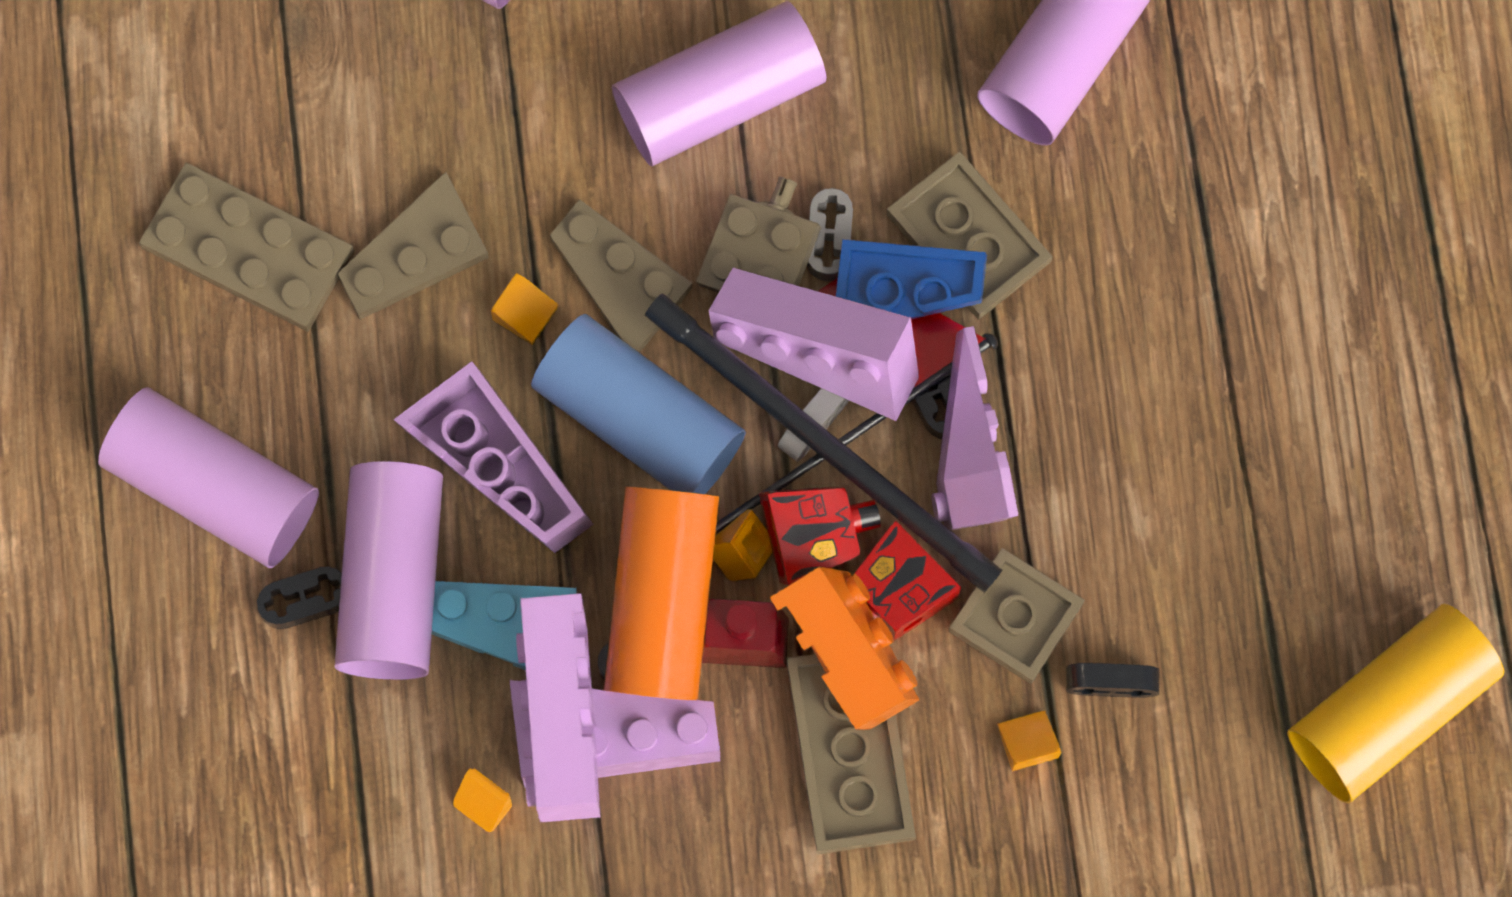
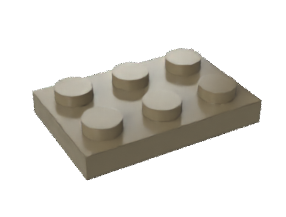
[886,152,1053,320]

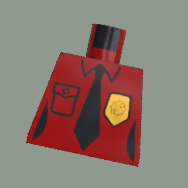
[759,487,881,585]
[854,521,961,640]

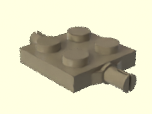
[696,176,821,293]

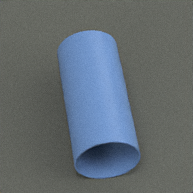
[531,314,746,494]

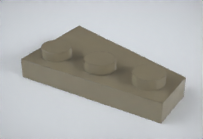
[550,199,692,353]

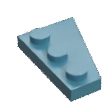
[432,581,577,670]

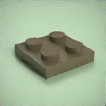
[949,548,1085,684]

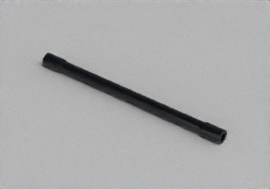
[644,293,1003,593]

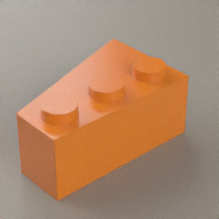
[769,567,919,730]

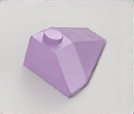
[932,326,1018,531]

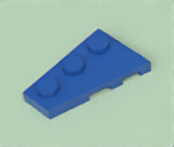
[836,239,987,319]

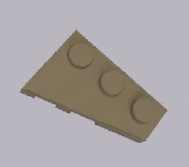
[337,172,489,320]

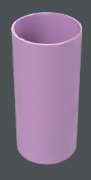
[977,0,1150,146]
[612,1,827,167]
[98,387,319,568]
[335,461,443,680]

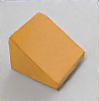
[491,273,559,345]
[713,509,772,581]
[997,710,1061,771]
[453,768,512,832]

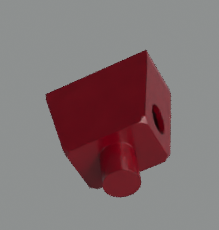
[702,599,789,668]

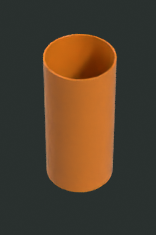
[604,487,719,700]

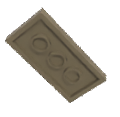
[139,163,354,332]
[787,654,916,855]

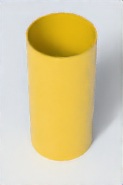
[1287,604,1504,804]

